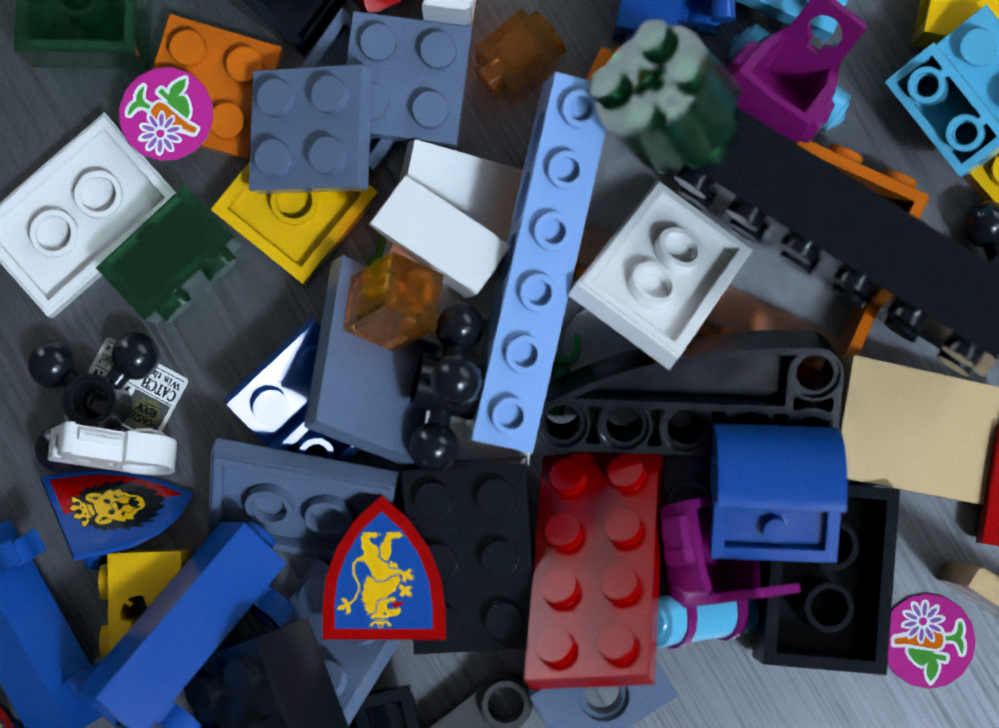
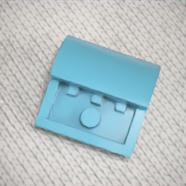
[885,5,999,177]

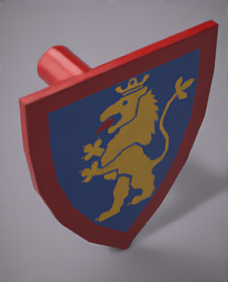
[322,495,446,640]

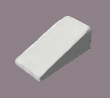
[368,175,510,299]

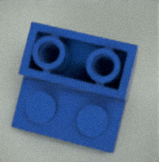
[224,317,359,462]
[708,423,847,563]

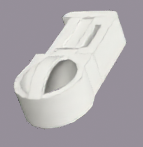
[48,421,177,476]

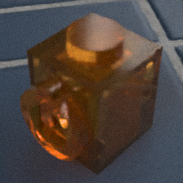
[474,9,567,107]

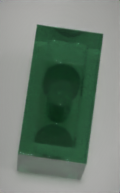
[96,186,242,325]

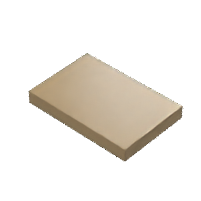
[839,355,999,505]

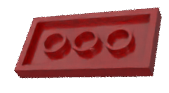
[524,452,665,690]

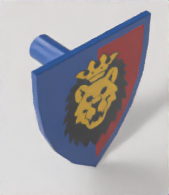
[41,470,193,570]

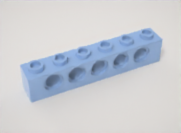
[462,72,616,454]

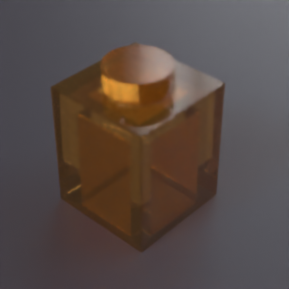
[343,251,444,352]

